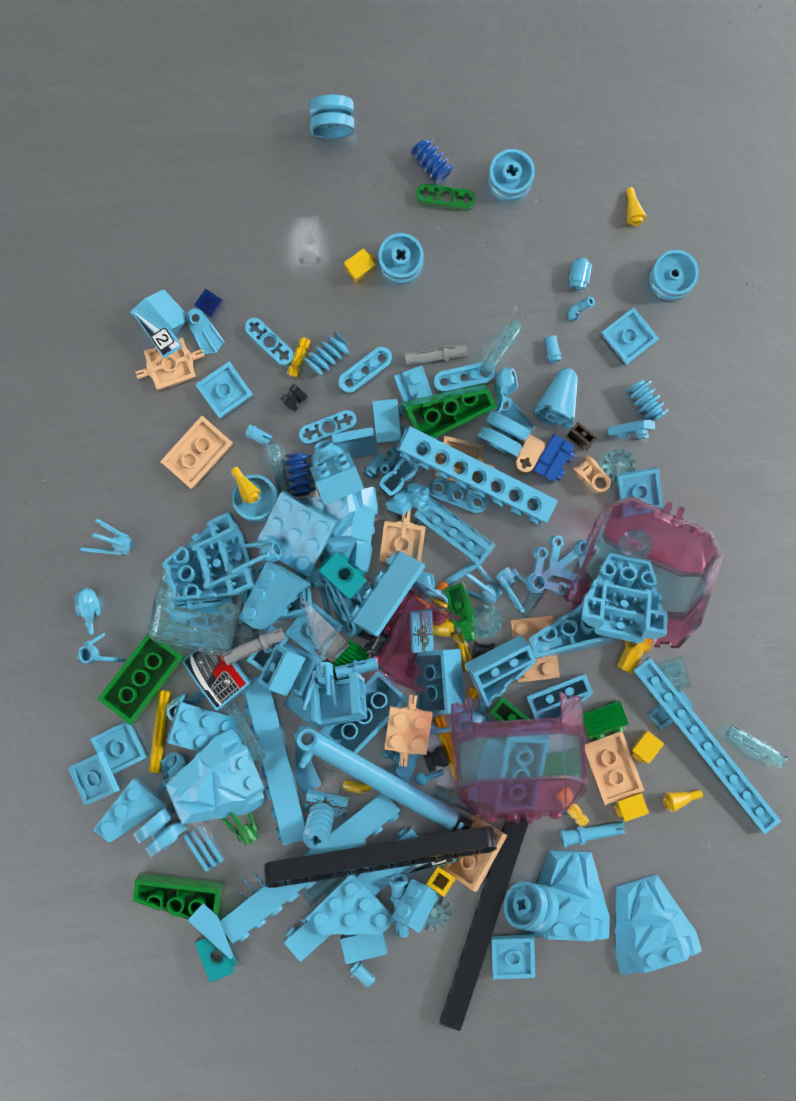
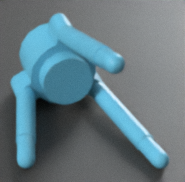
[80,519,132,556]
[230,539,282,575]
[466,558,503,605]
[495,567,543,613]
[305,568,339,617]
[77,633,125,665]
[302,662,338,711]

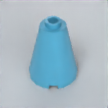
[534,368,578,428]

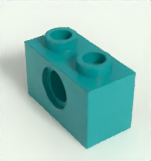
[317,551,367,599]
[194,934,237,983]

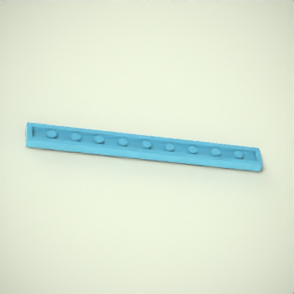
[633,657,781,834]

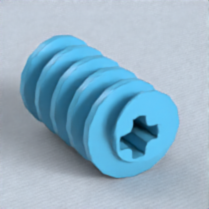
[303,331,349,376]
[626,380,669,422]
[302,803,335,850]

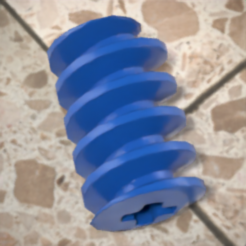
[410,139,454,185]
[285,453,316,497]

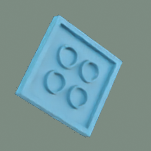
[256,491,338,577]

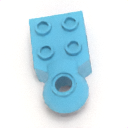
[310,440,364,505]

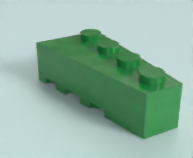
[400,384,496,438]
[133,873,223,920]

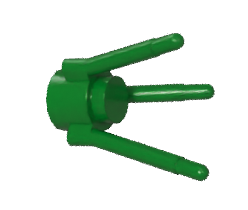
[219,812,259,846]

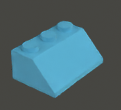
[413,649,465,714]

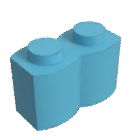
[379,458,419,498]

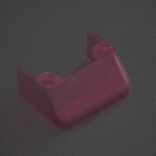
[371,589,461,693]

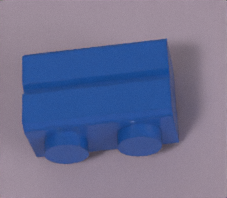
[531,434,576,484]

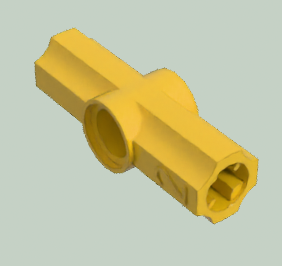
[617,638,652,674]

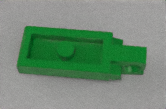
[443,582,476,642]

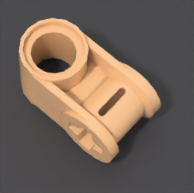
[514,435,547,475]
[572,455,611,495]

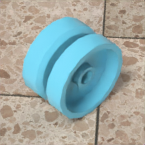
[309,94,354,139]
[488,149,535,202]
[378,233,424,285]
[649,250,699,301]
[477,410,531,457]
[231,474,279,523]
[133,804,188,858]
[504,881,559,932]

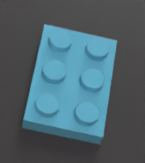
[166,701,240,752]

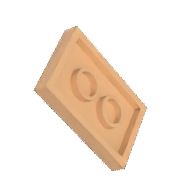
[160,416,233,489]
[510,616,560,683]
[582,731,644,805]
[442,814,507,892]

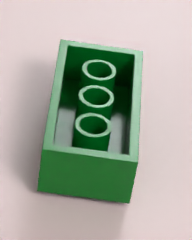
[97,631,186,725]

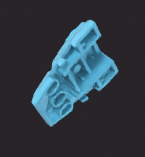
[299,487,378,577]
[162,512,256,601]
[581,553,668,643]
[165,728,265,824]
[524,850,610,941]
[614,874,702,975]

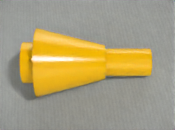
[626,187,647,226]
[231,467,261,504]
[433,617,456,638]
[663,789,703,813]

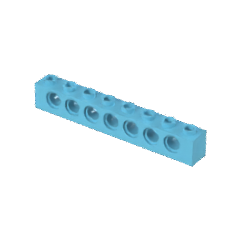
[396,426,558,525]

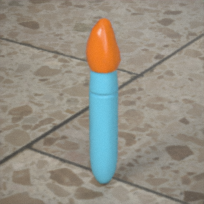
[435,562,478,592]

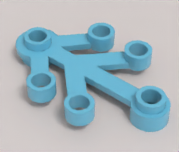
[526,536,593,595]

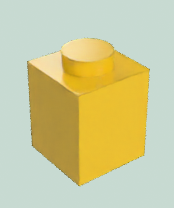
[344,249,377,284]
[629,730,664,764]
[614,792,649,822]
[426,867,456,898]

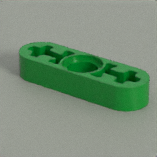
[416,184,475,211]

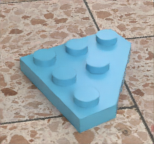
[306,875,396,935]

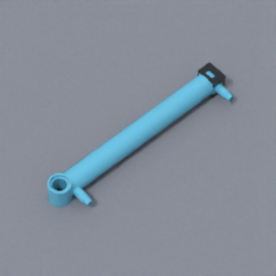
[294,726,474,832]

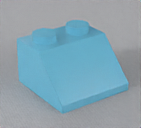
[130,289,188,335]

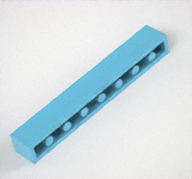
[241,676,306,845]
[284,827,420,962]

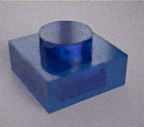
[194,288,223,318]

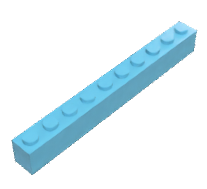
[220,792,400,944]

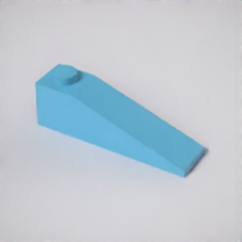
[529,603,615,659]

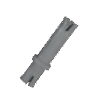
[404,343,467,366]
[222,627,286,666]

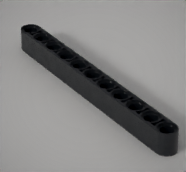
[439,811,532,1031]
[263,826,497,888]

